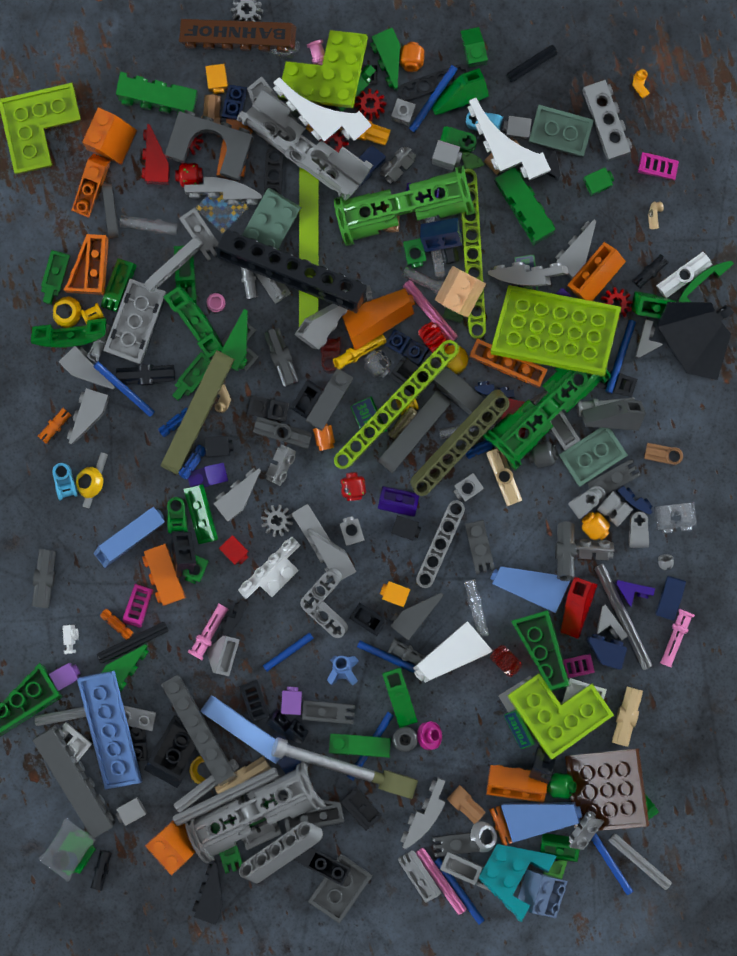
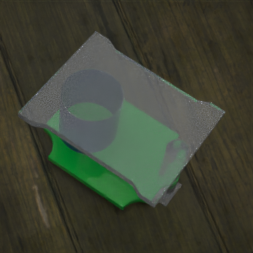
[39,818,96,882]

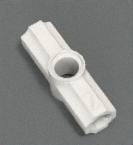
[656,252,713,298]

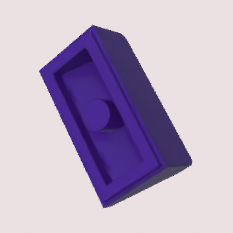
[378,486,419,517]

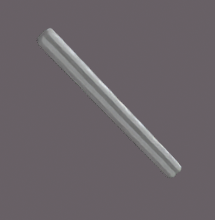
[595,564,652,670]
[173,768,279,826]

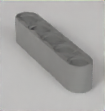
[416,500,465,588]
[239,821,323,883]

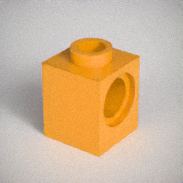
[205,64,228,94]
[380,581,410,607]

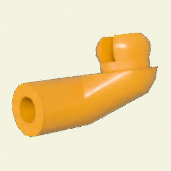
[632,69,650,99]

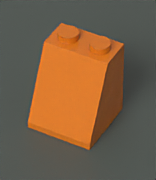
[82,107,137,165]
[146,820,195,875]

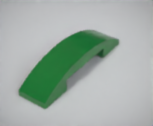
[677,261,734,302]
[163,286,224,359]
[31,318,107,347]

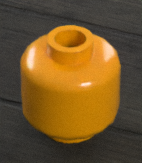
[582,512,610,540]

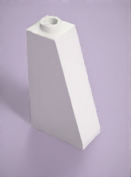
[413,621,492,683]

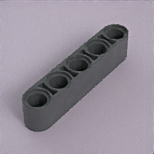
[378,390,452,474]

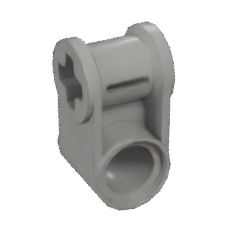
[568,486,606,519]
[628,511,649,548]

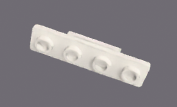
[238,537,300,599]

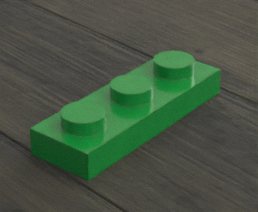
[184,484,218,544]

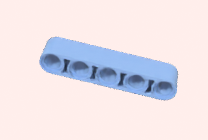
[201,695,280,764]

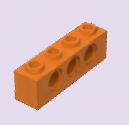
[469,339,548,388]

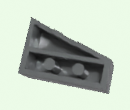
[280,794,345,832]

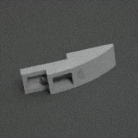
[184,177,262,205]
[488,262,568,286]
[400,777,445,849]

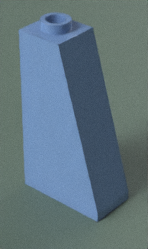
[94,506,165,568]
[490,566,571,613]
[501,802,583,842]

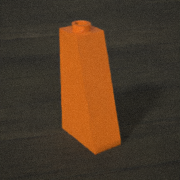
[342,288,415,350]

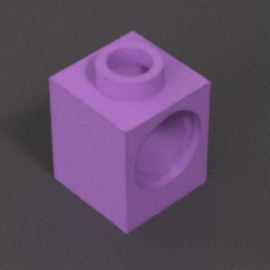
[49,662,81,691]
[281,687,302,715]

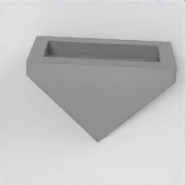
[206,635,240,676]

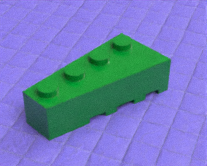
[116,72,198,114]
[494,167,556,246]
[511,610,571,691]
[0,663,63,737]

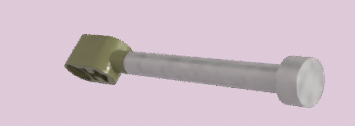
[271,737,418,799]

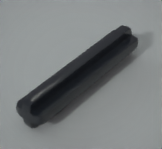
[507,45,558,82]

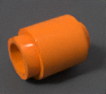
[313,424,335,451]

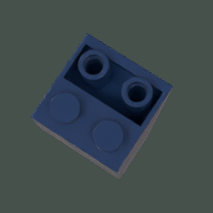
[586,634,628,670]

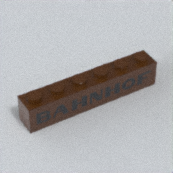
[179,19,296,53]

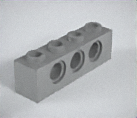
[582,80,632,162]

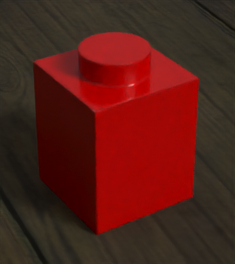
[219,535,249,565]

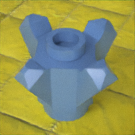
[327,656,359,685]

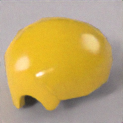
[439,345,469,375]

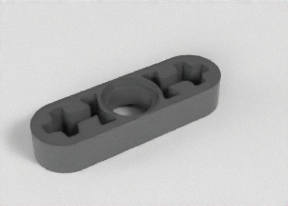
[102,183,119,239]

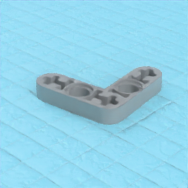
[300,568,348,638]

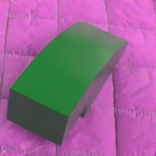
[174,246,197,304]

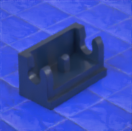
[420,217,462,252]

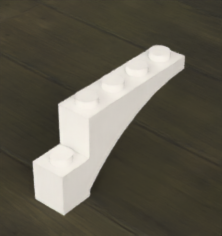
[273,77,372,141]
[467,98,551,181]

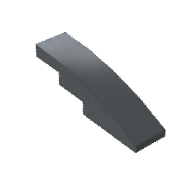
[423,358,490,418]

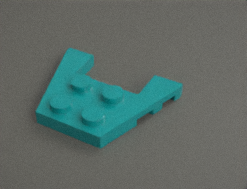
[479,844,557,922]

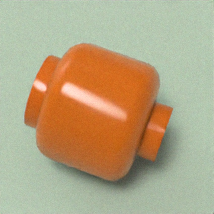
[399,42,425,72]

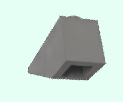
[555,219,596,279]
[295,304,348,349]
[58,346,117,391]
[67,388,110,445]
[213,468,261,522]
[307,528,356,580]

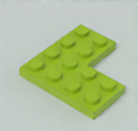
[278,30,368,108]
[0,83,81,175]
[507,673,614,760]

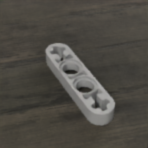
[144,236,204,292]

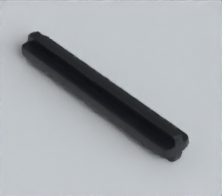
[97,622,169,663]

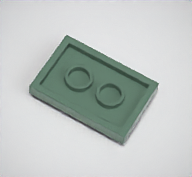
[528,105,594,157]
[242,188,302,250]
[558,428,628,487]

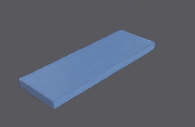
[77,670,142,789]

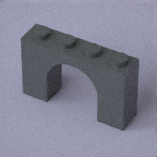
[165,110,253,181]

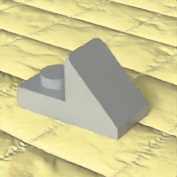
[634,320,663,359]
[596,605,628,640]

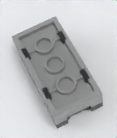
[103,279,167,365]

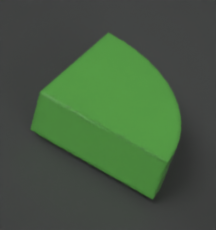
[461,152,484,170]
[543,860,568,880]

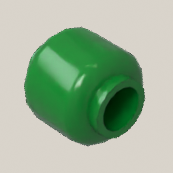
[547,773,577,799]

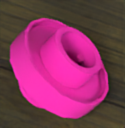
[417,721,442,750]

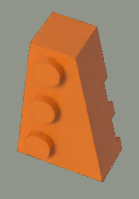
[64,234,109,295]

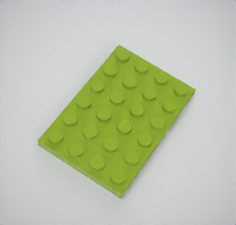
[491,285,621,377]

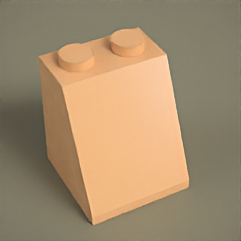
[435,266,486,317]

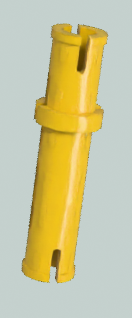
[333,334,386,370]

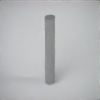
[82,452,108,509]

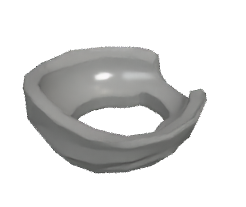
[470,821,497,852]

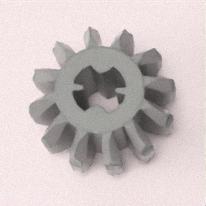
[231,0,263,21]
[261,505,293,537]

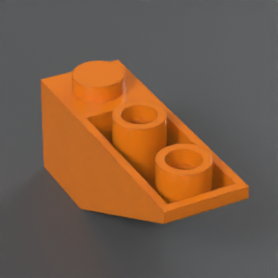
[71,153,111,218]

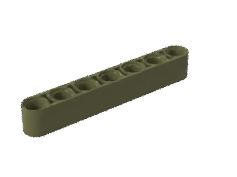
[160,350,235,475]
[410,390,510,496]

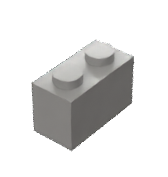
[432,140,462,171]

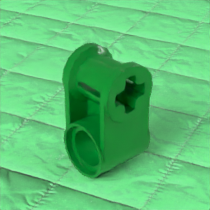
[440,126,477,152]
[167,497,188,534]

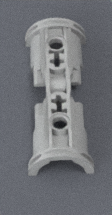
[237,86,373,200]
[185,762,326,863]

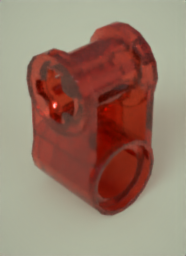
[321,337,341,374]

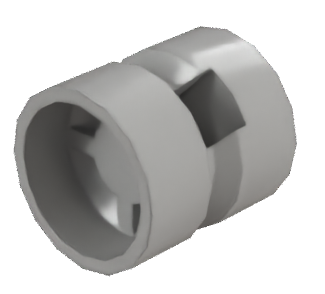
[597,491,633,527]

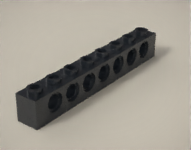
[217,230,367,313]

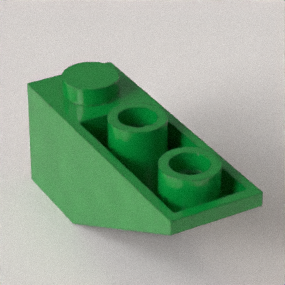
[370,27,400,92]
[432,68,489,115]
[101,644,149,693]
[382,667,418,728]

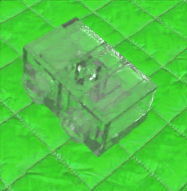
[654,502,697,533]

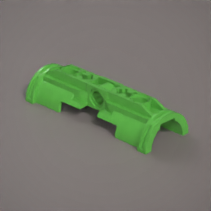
[334,165,475,246]

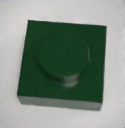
[443,307,463,324]

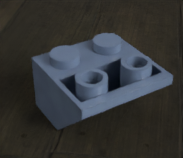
[518,869,568,918]

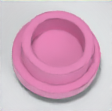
[206,293,226,312]

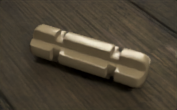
[388,407,417,439]

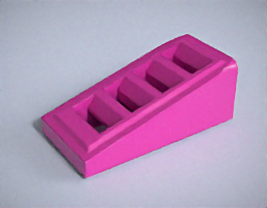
[638,152,679,180]
[122,584,153,628]
[563,654,595,678]

